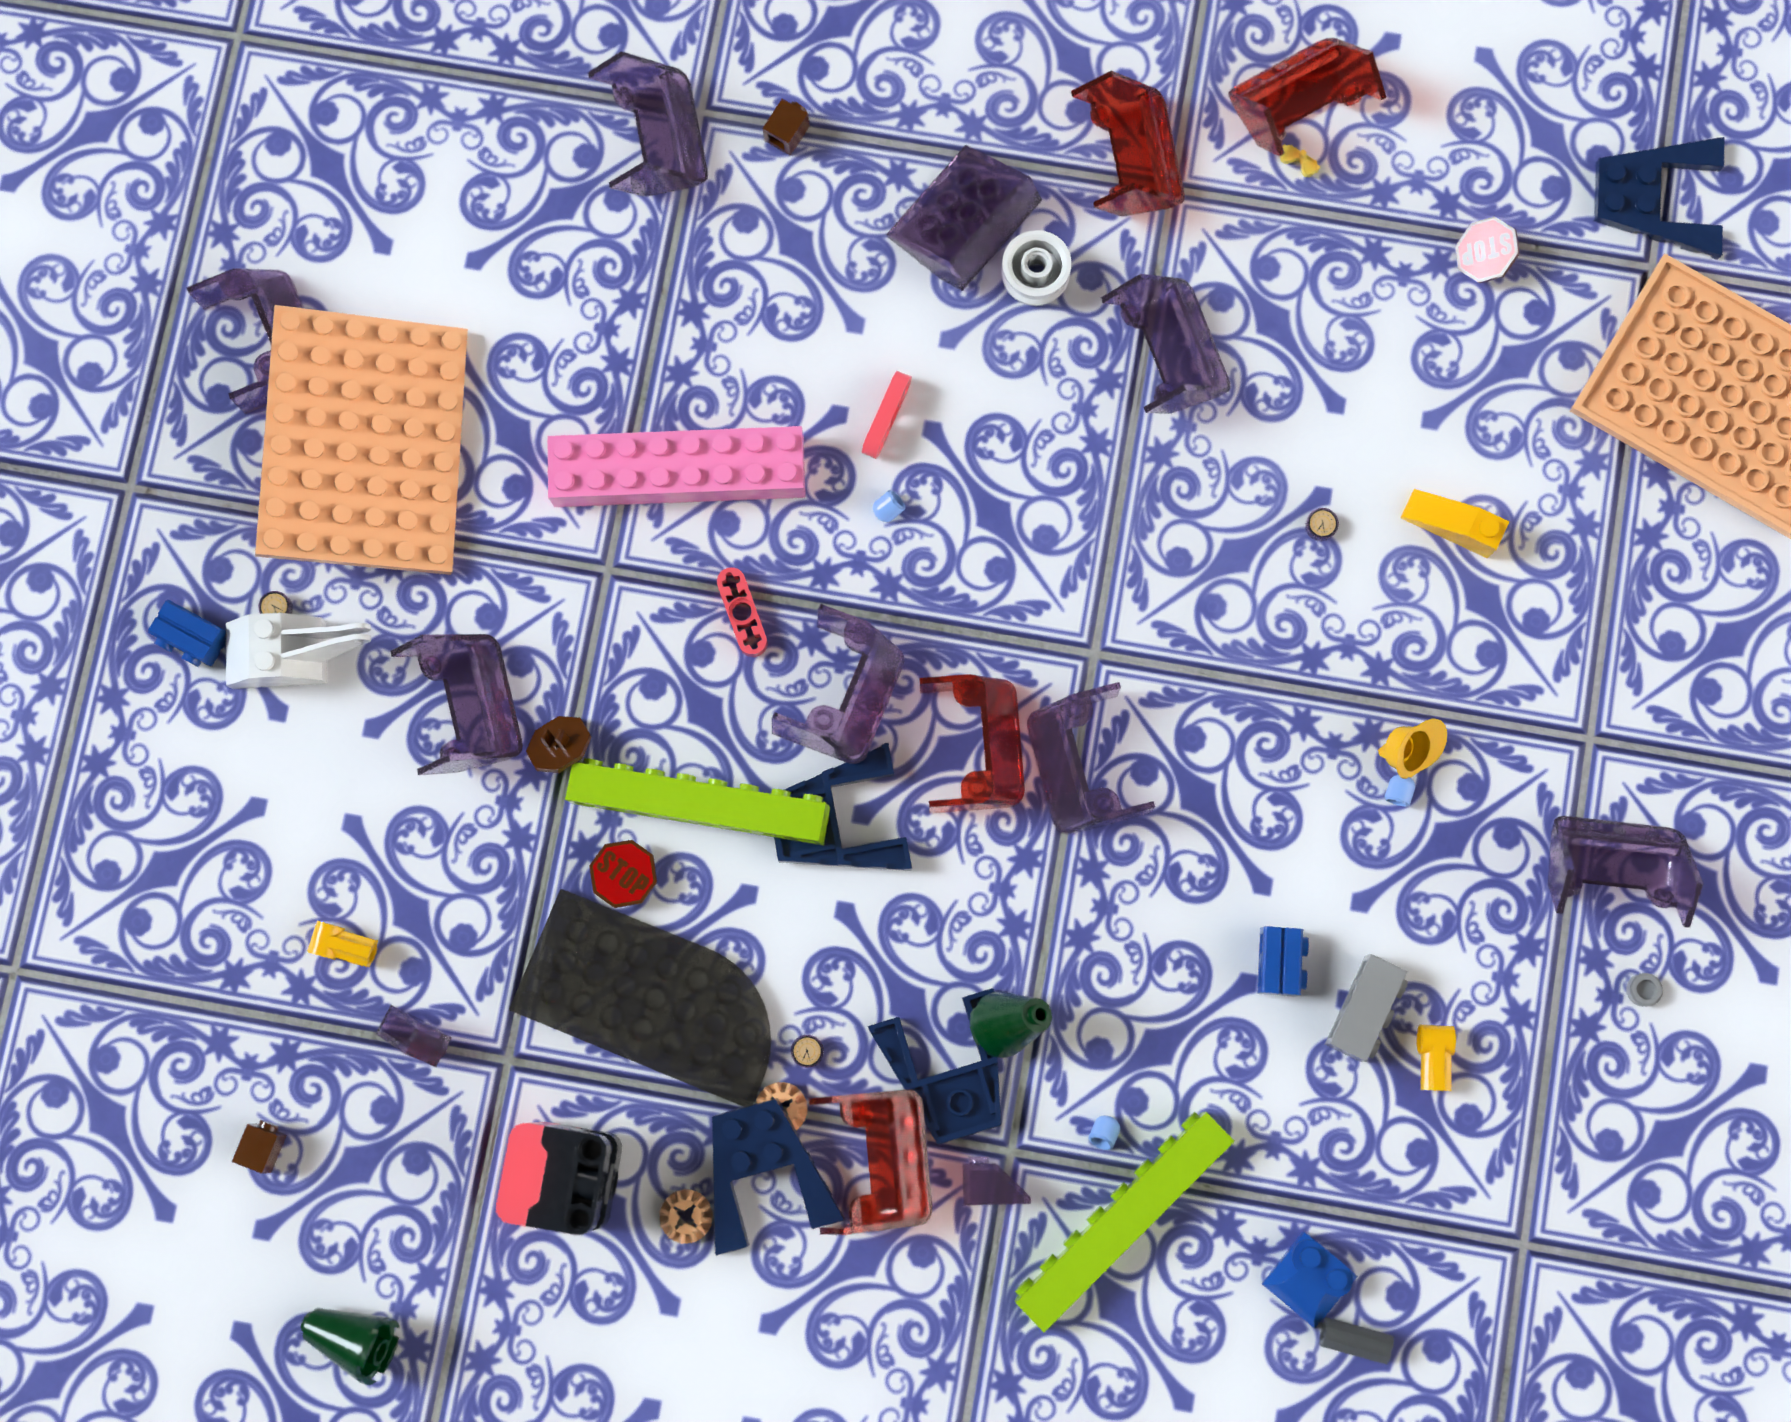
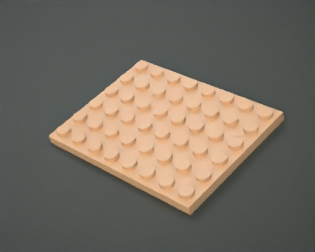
[1569,253,1791,539]
[255,305,468,575]

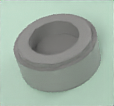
[1626,973,1663,1007]

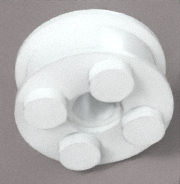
[1002,230,1072,306]

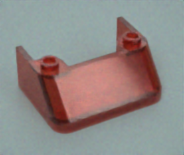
[1228,38,1387,156]
[1071,71,1185,217]
[919,674,1025,814]
[809,1089,933,1235]

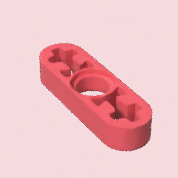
[861,371,912,459]
[717,567,768,657]

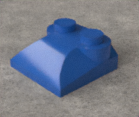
[1261,1232,1358,1329]

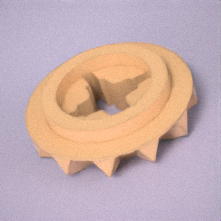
[755,1082,807,1130]
[659,1189,713,1244]

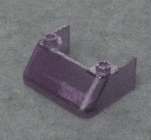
[588,51,708,197]
[186,268,304,414]
[1101,274,1231,414]
[772,604,904,764]
[390,634,523,775]
[1026,682,1155,835]
[1548,816,1703,928]

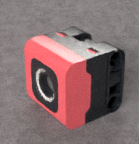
[496,1122,622,1235]

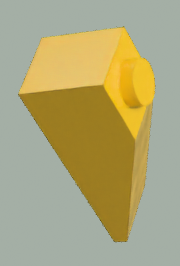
[1400,489,1510,558]

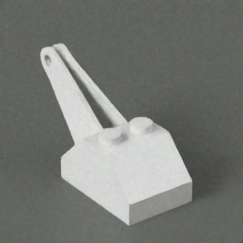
[226,613,371,689]

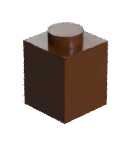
[762,98,810,156]
[232,1120,287,1174]

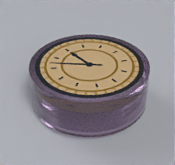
[1305,508,1339,541]
[258,591,293,614]
[791,1035,824,1068]

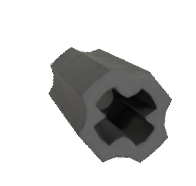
[1319,1317,1394,1365]

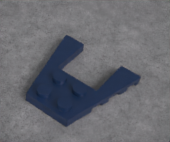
[1594,137,1725,260]
[774,743,912,871]
[868,988,1001,1145]
[712,1098,845,1255]

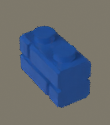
[148,600,226,667]
[1257,926,1309,996]

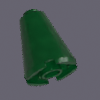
[970,991,1052,1058]
[301,1308,400,1385]

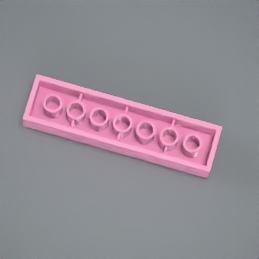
[547,426,805,507]

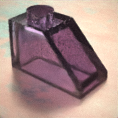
[375,1005,452,1067]
[962,1156,1031,1205]

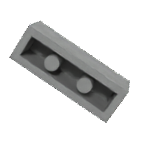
[1324,954,1408,1062]

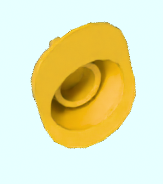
[1378,718,1447,779]

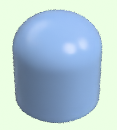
[873,490,905,522]
[1384,775,1415,807]
[1089,1115,1120,1150]

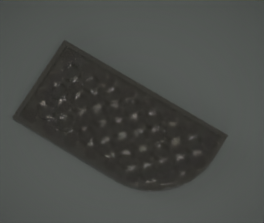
[509,889,772,1107]

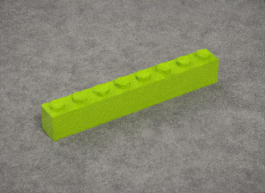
[565,758,830,845]
[1014,1112,1235,1333]

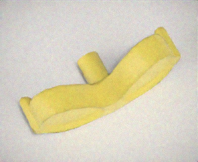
[1280,144,1320,178]

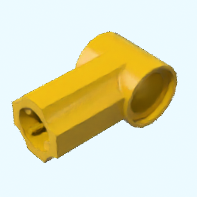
[307,921,378,967]
[1416,1025,1456,1091]

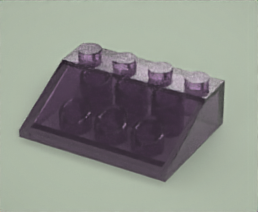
[886,145,1042,291]

